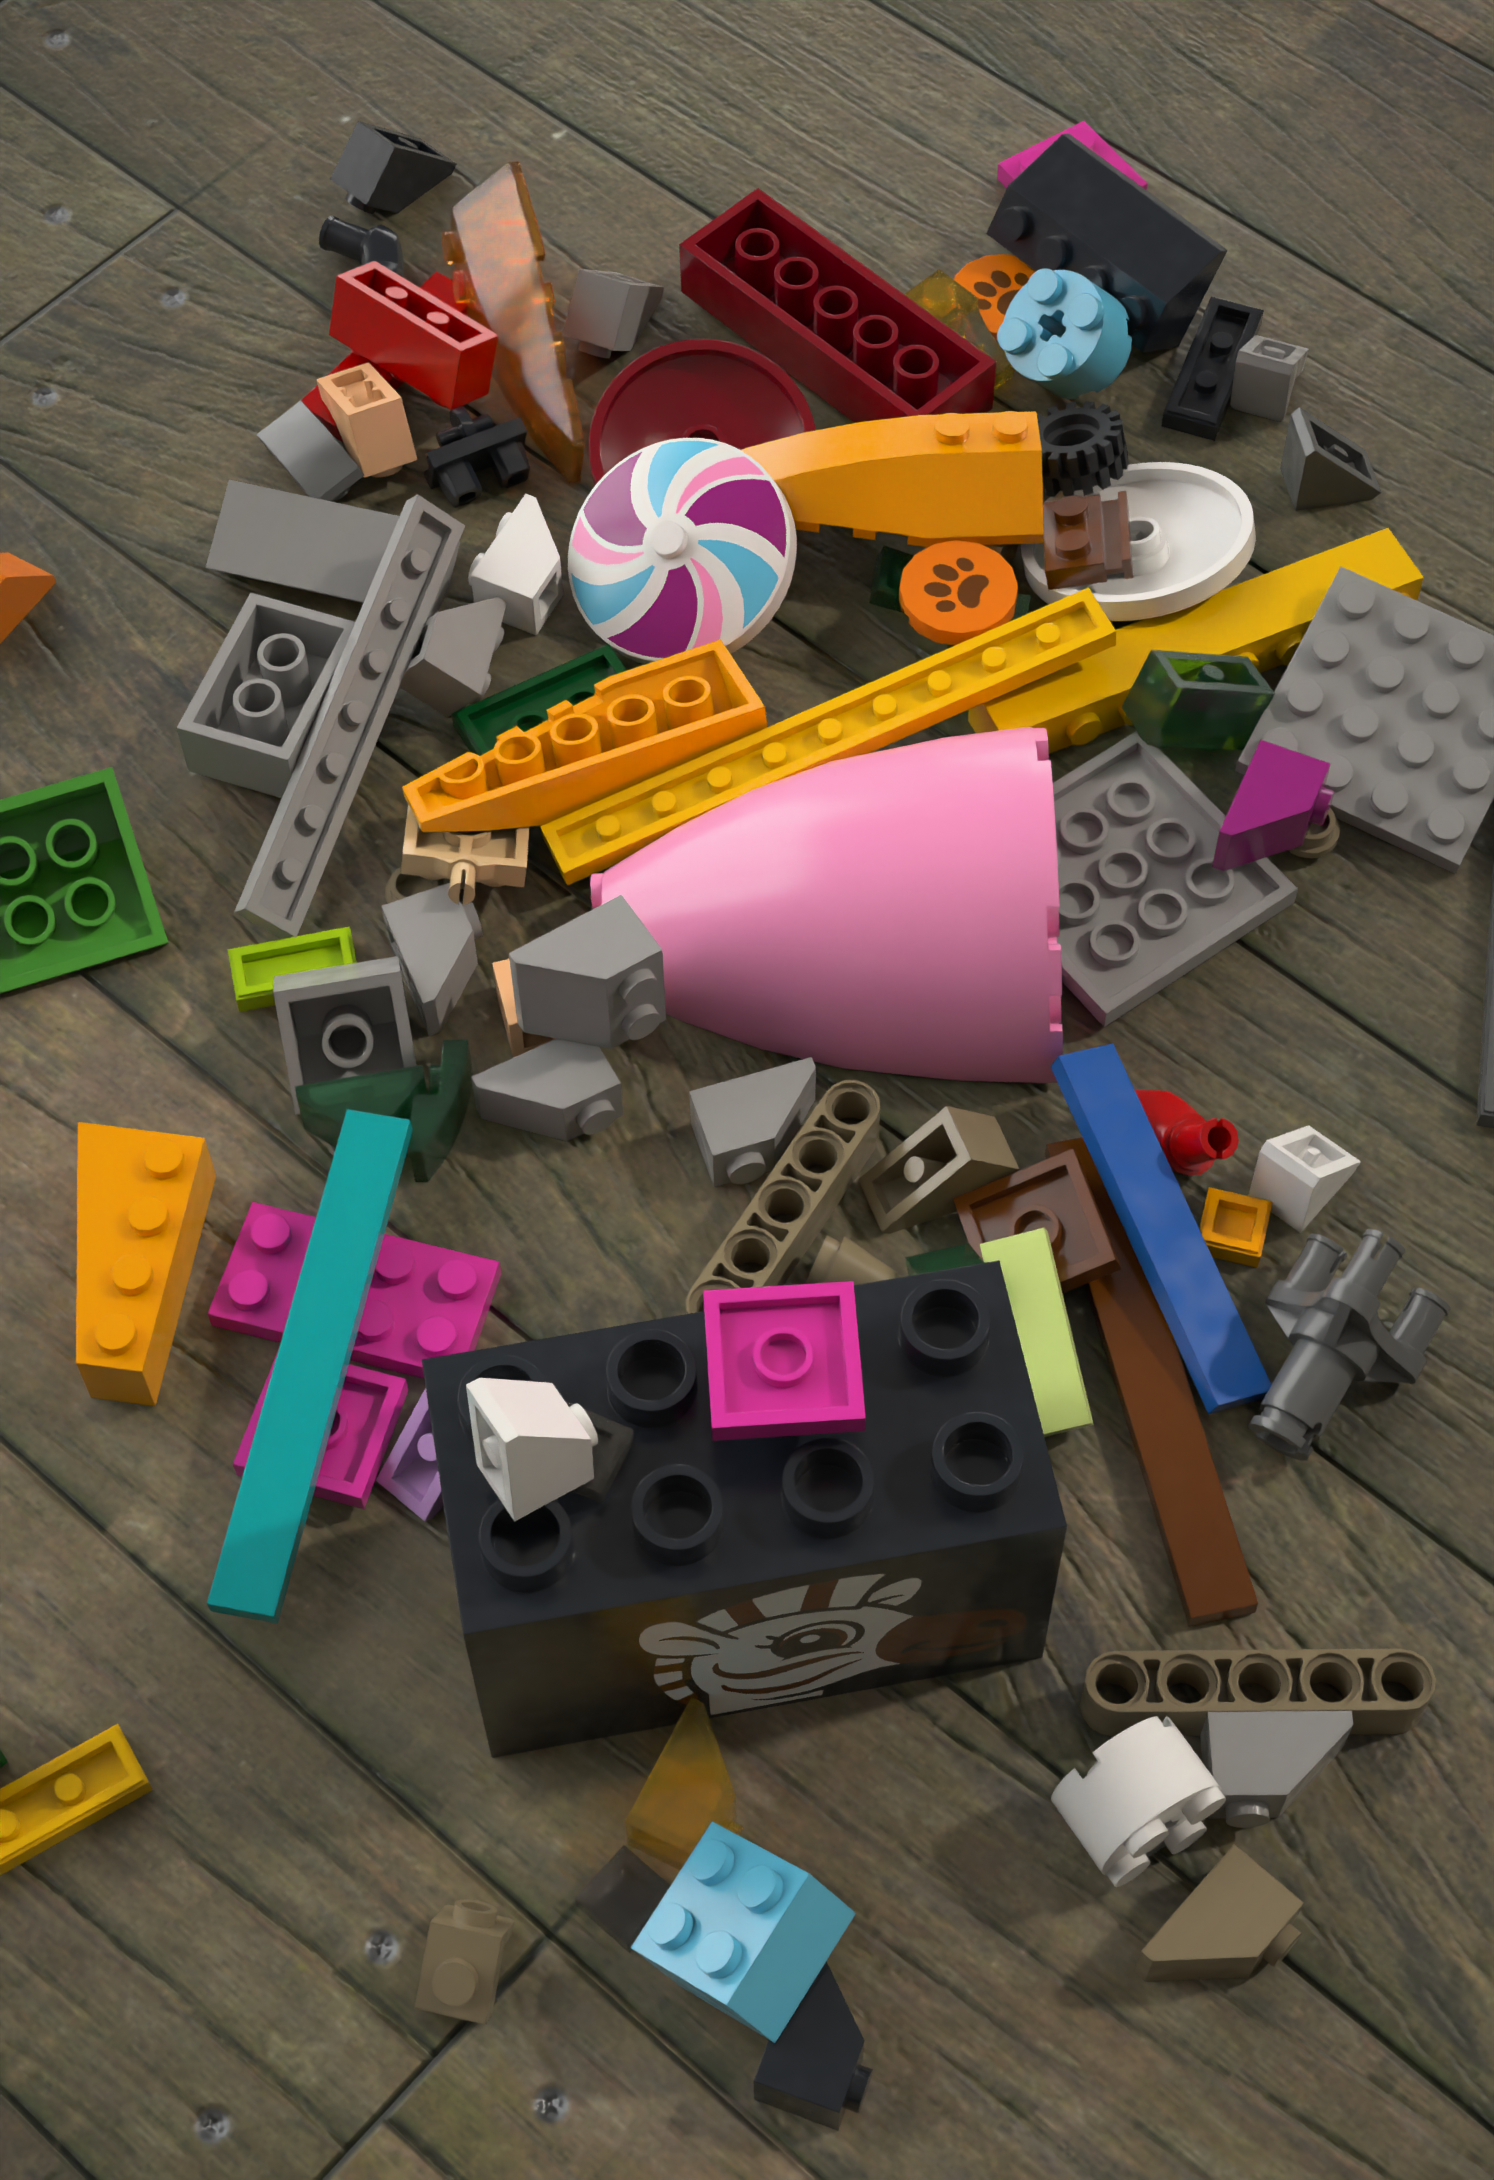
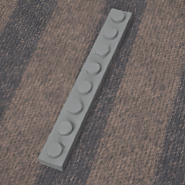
[234,495,465,939]

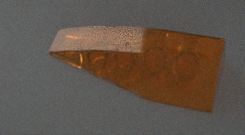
[442,161,585,483]

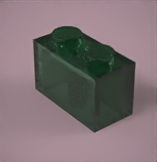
[1122,650,1275,751]

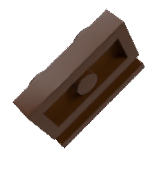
[1043,491,1134,590]

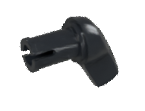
[319,216,404,277]

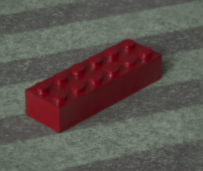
[679,188,996,423]

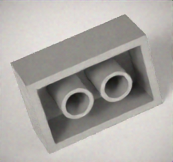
[177,593,355,798]

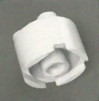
[1051,1716,1226,1887]

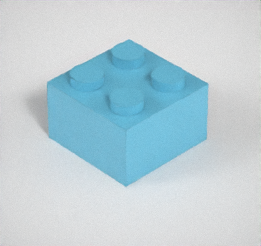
[631,1821,856,2043]

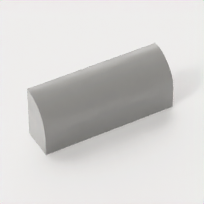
[206,480,460,618]

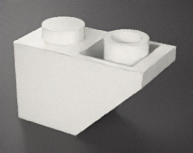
[468,494,563,635]

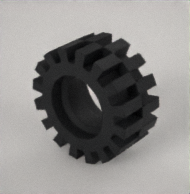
[1037,401,1129,497]

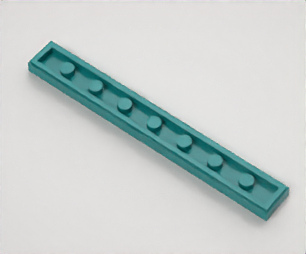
[207,1109,413,1624]

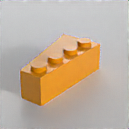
[76,1122,216,1406]

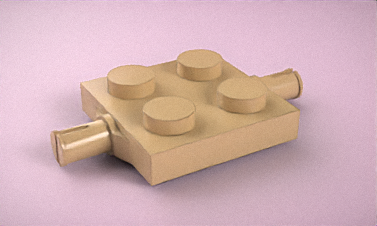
[401,804,529,905]

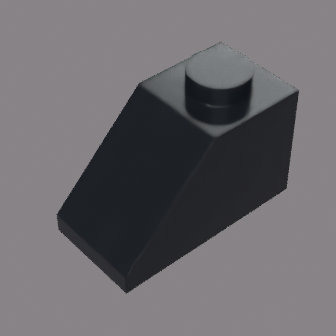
[330,121,457,214]
[753,1961,873,2131]

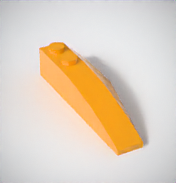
[741,411,1044,547]
[402,639,767,832]

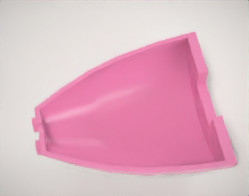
[590,727,1063,1083]

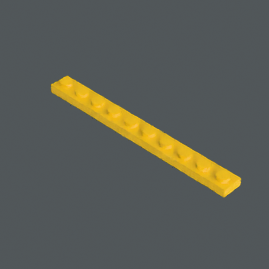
[540,587,1116,886]

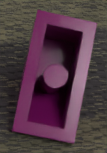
[1212,740,1335,871]

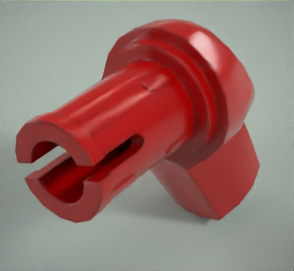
[1134,1089,1239,1176]

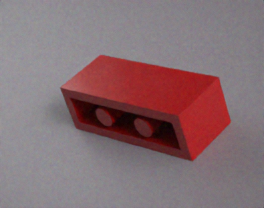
[329,261,498,410]

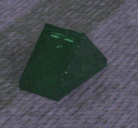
[295,1065,430,1148]

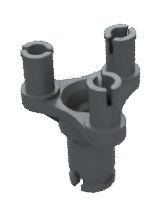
[1248,1229,1451,1461]

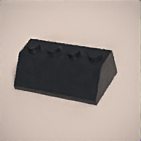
[986,133,1228,352]

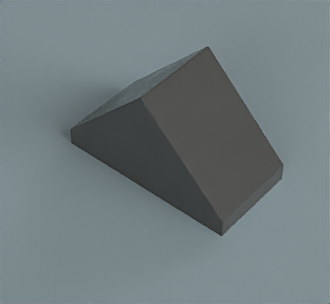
[1280,407,1381,511]

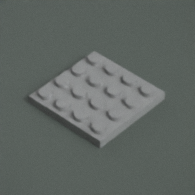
[1235,566,1494,874]
[1053,729,1298,1027]

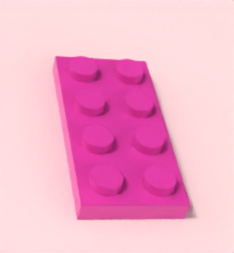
[208,1202,501,1378]

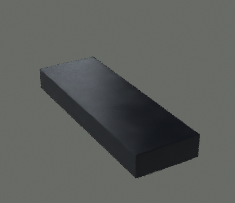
[1161,296,1264,441]

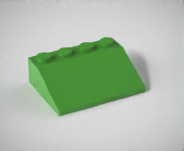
[0,767,169,995]

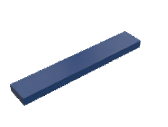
[1050,1043,1271,1414]

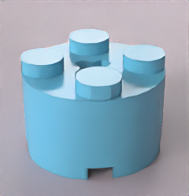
[997,268,1132,399]

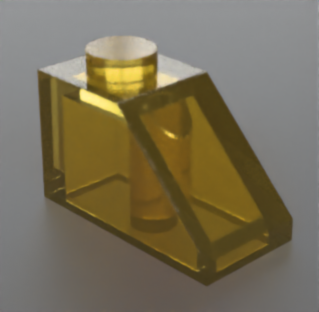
[625,1697,743,1870]

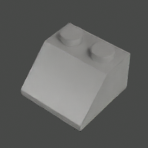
[509,895,666,1049]
[273,956,421,1115]

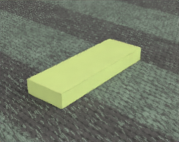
[980,1228,1094,1437]

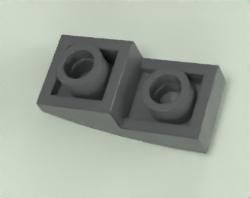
[256,401,364,502]

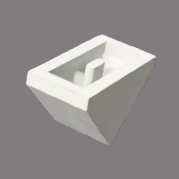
[1248,1126,1361,1233]

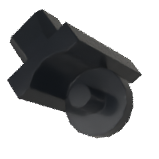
[424,406,530,508]

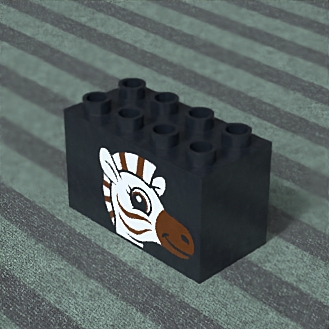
[422,1260,1067,1758]

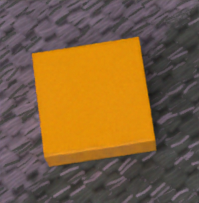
[1199,1187,1273,1268]

